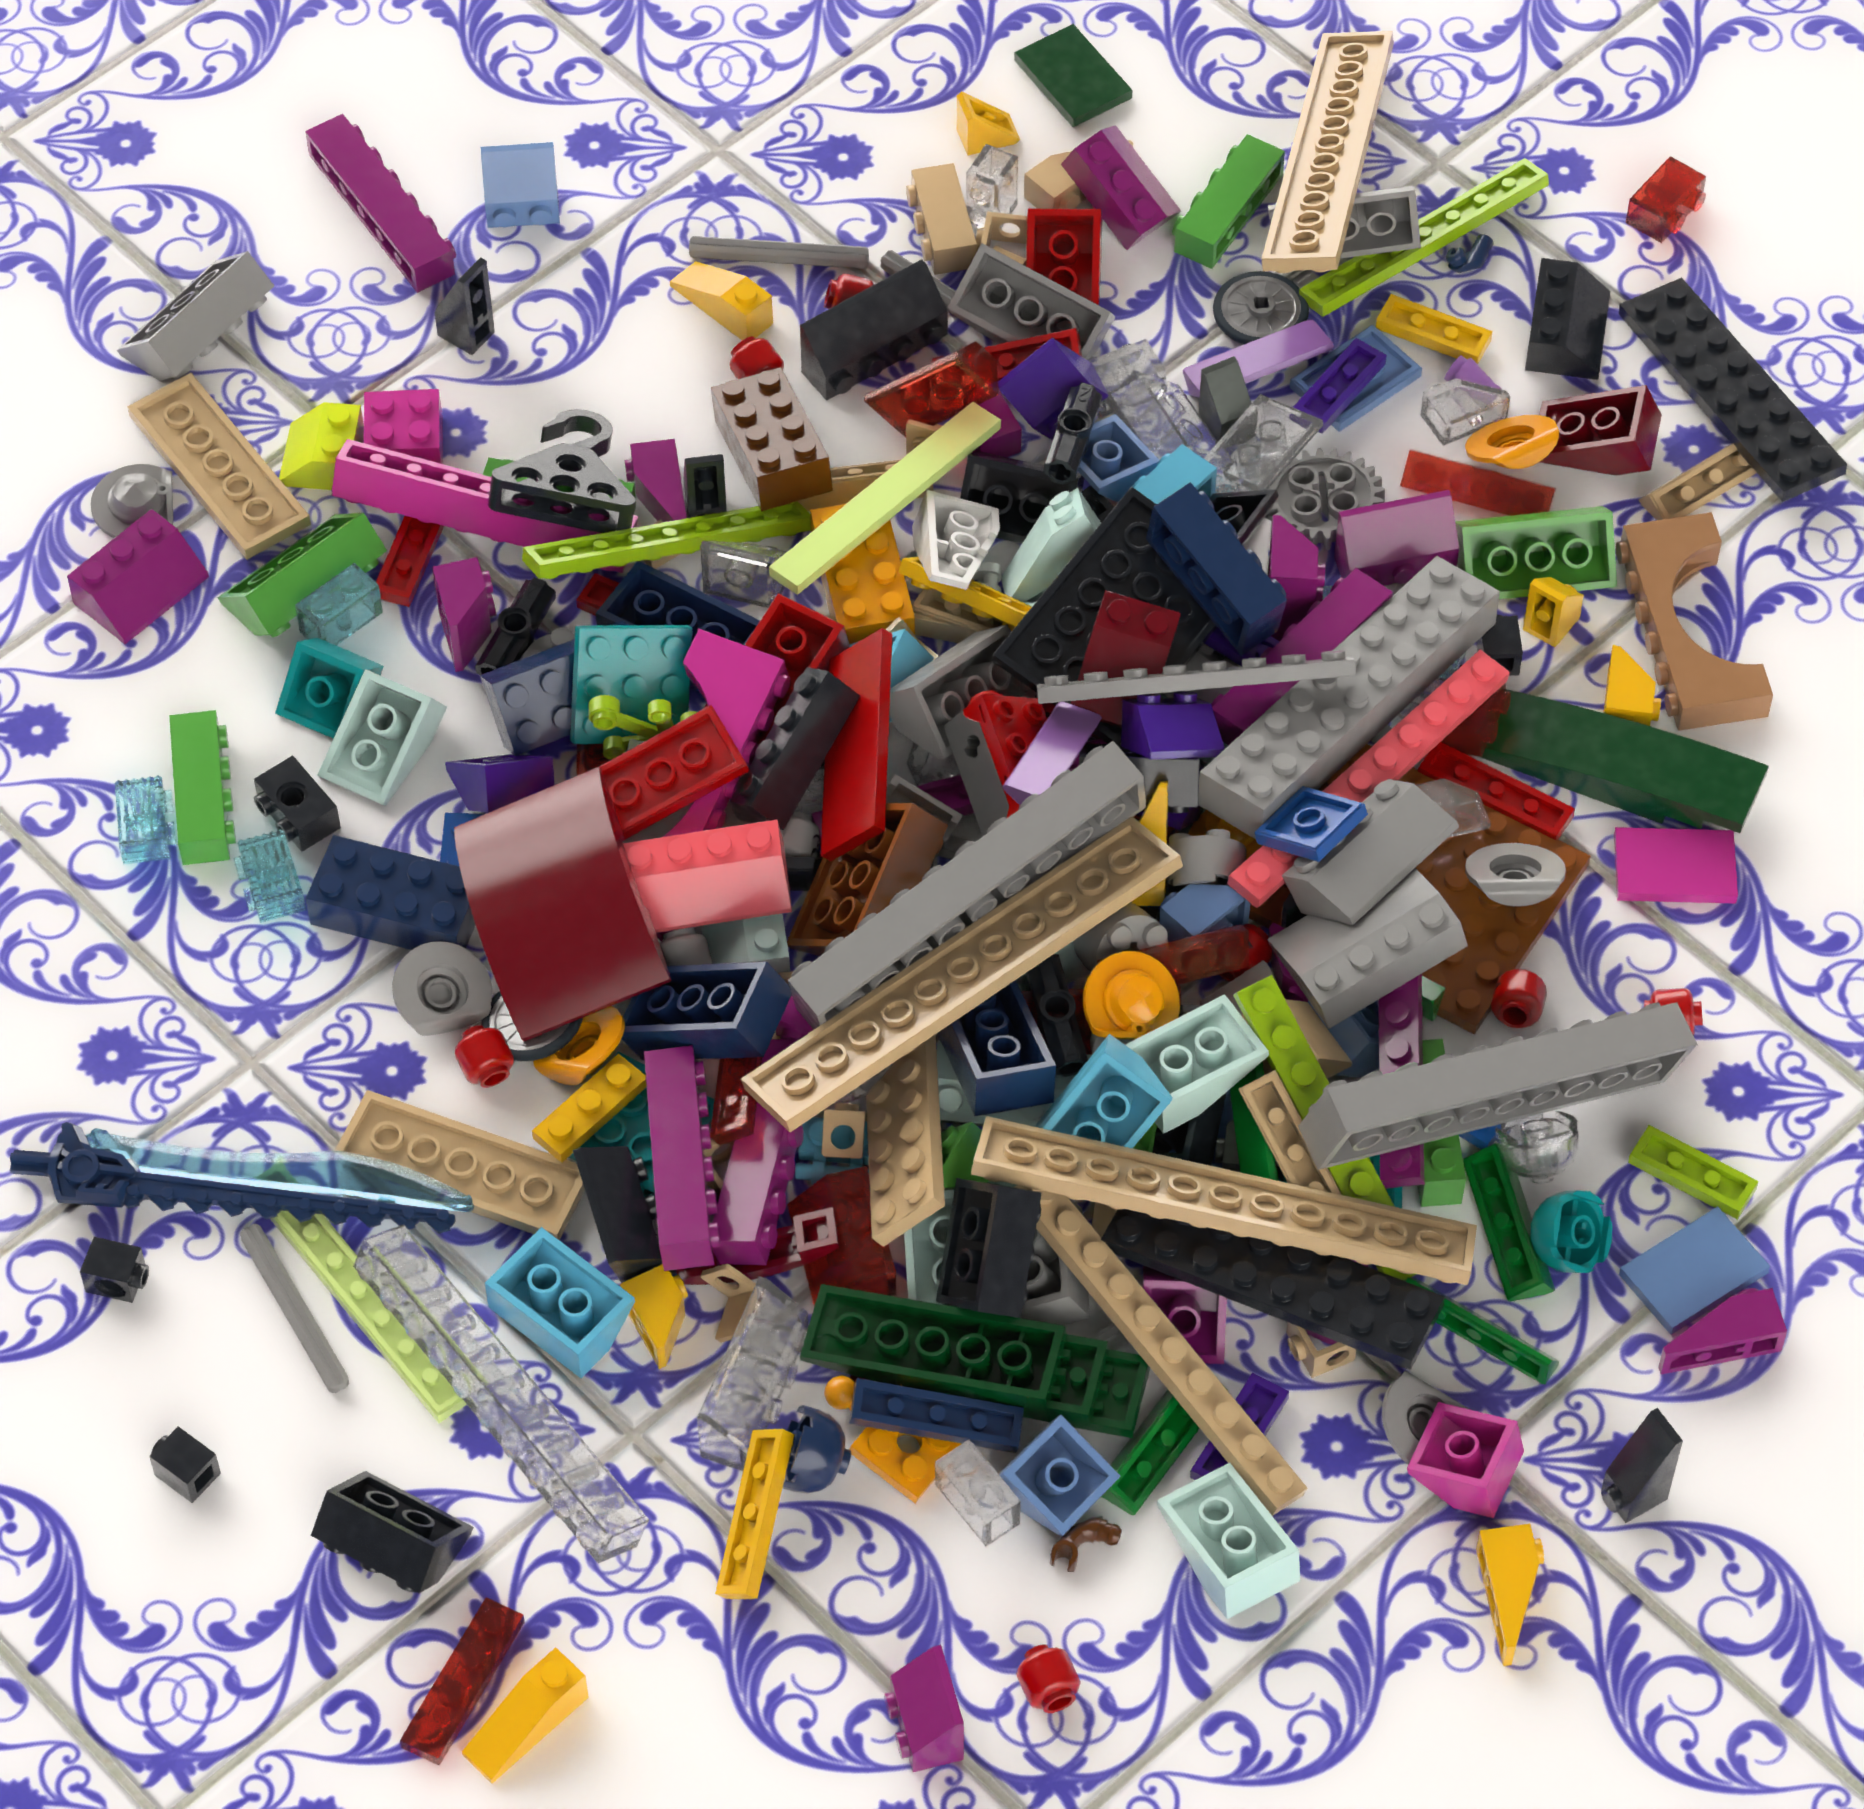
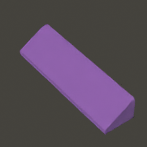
[1183,319,1334,398]
[1002,702,1102,805]

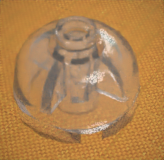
[1495,1111,1579,1184]

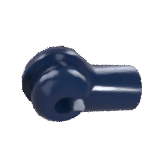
[1446,234,1494,273]

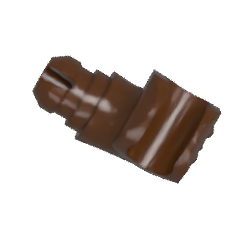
[1050,1516,1122,1572]

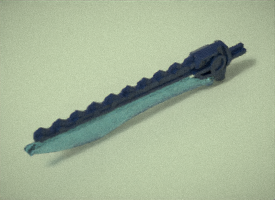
[10,1122,474,1234]

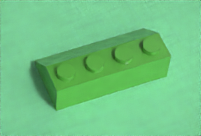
[1455,506,1617,599]
[217,513,387,638]

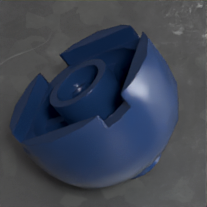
[783,1405,851,1494]

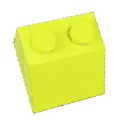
[279,402,364,490]

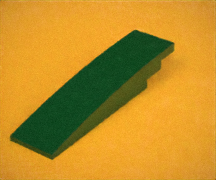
[1443,688,1769,834]
[799,1284,1150,1438]

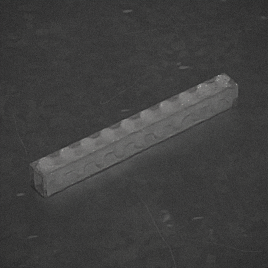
[353,1224,649,1563]

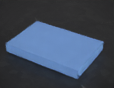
[1289,324,1422,432]
[1619,1206,1770,1335]

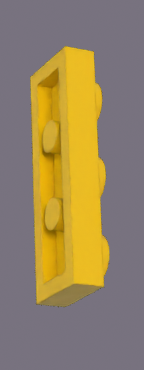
[1375,294,1493,364]
[532,1053,647,1163]

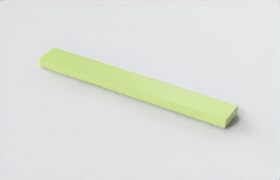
[769,402,1001,595]
[249,1165,473,1424]

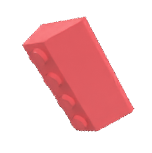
[623,819,792,933]

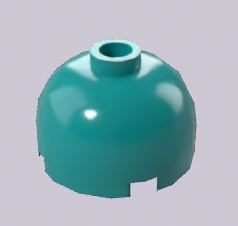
[1530,1190,1612,1273]

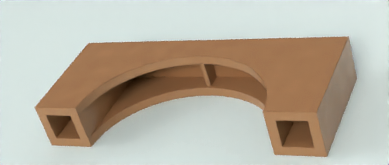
[1616,512,1773,731]

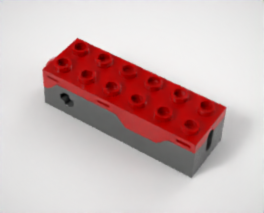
[944,690,1047,836]

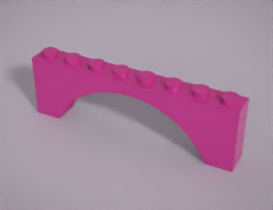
[656,629,791,942]

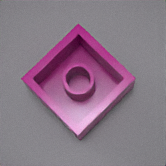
[364,389,443,464]

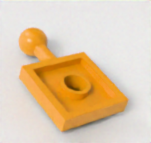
[824,1376,964,1504]

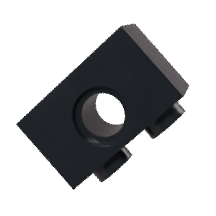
[253,755,341,852]

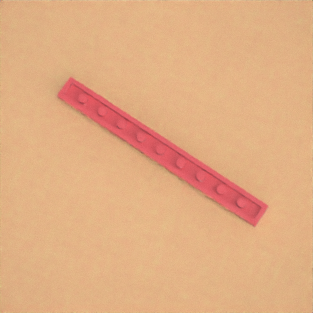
[1227,649,1510,908]

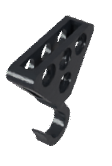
[488,409,636,533]

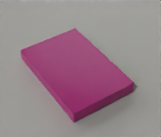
[1614,827,1738,904]

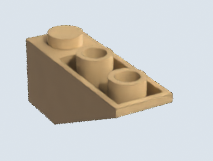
[1024,140,1133,209]

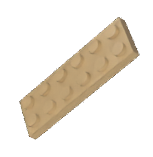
[127,373,311,560]
[865,1034,945,1247]
[332,1090,585,1240]

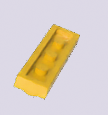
[898,557,1032,631]
[715,1429,795,1599]

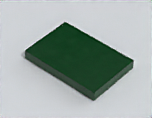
[1014,24,1133,127]

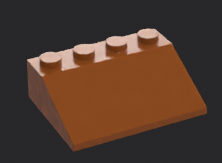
[787,803,948,956]

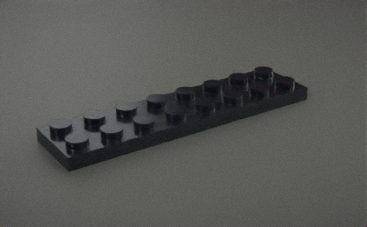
[1619,277,1847,502]
[1101,1209,1445,1370]

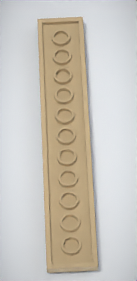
[1261,31,1394,273]
[741,817,1183,1132]
[971,1116,1477,1285]

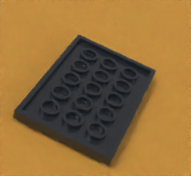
[992,486,1217,745]

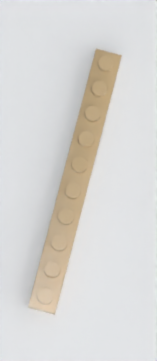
[1014,1185,1308,1516]

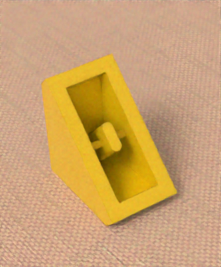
[957,91,1020,156]

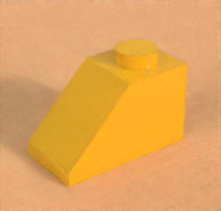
[1523,577,1584,648]
[1603,645,1661,726]
[620,1264,688,1369]

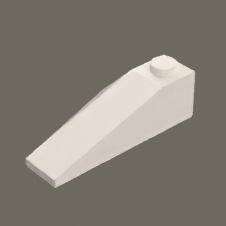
[912,490,1000,590]

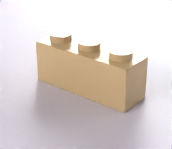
[906,163,977,275]

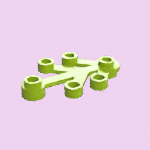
[589,695,697,760]

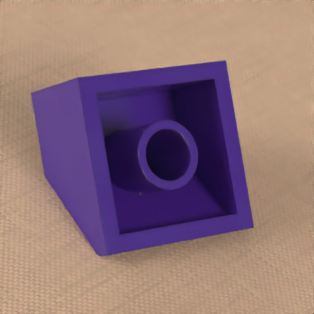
[996,338,1109,441]
[1121,691,1225,760]
[445,754,555,814]

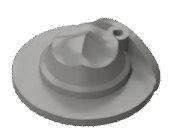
[90,464,173,538]
[1465,843,1566,906]
[392,942,492,1036]
[1382,1370,1469,1464]

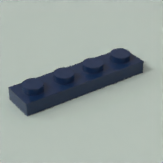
[849,1378,1024,1453]

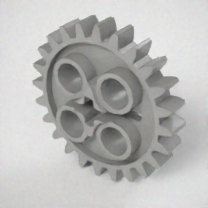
[1263,448,1385,550]

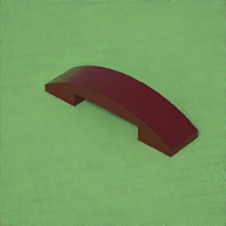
[677,1207,840,1285]

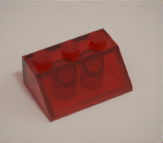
[863,341,999,438]
[787,1166,897,1306]

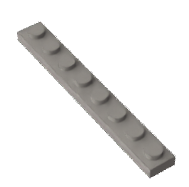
[1037,650,1356,704]

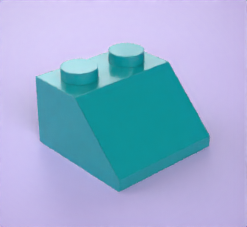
[275,638,384,739]

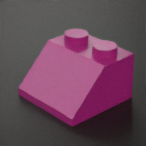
[1407,1402,1524,1518]

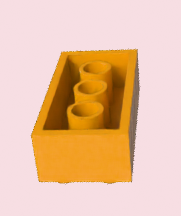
[810,504,915,645]

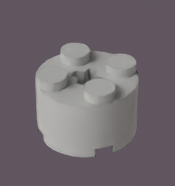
[1166,829,1247,896]
[1073,902,1168,971]

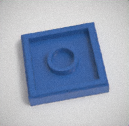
[1254,786,1368,862]

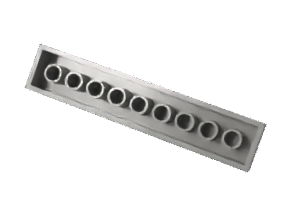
[1198,556,1500,839]
[788,741,1146,1030]
[1298,1002,1698,1170]

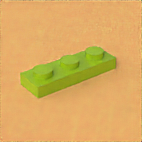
[1628,1125,1759,1220]

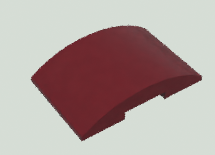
[454,767,672,1042]

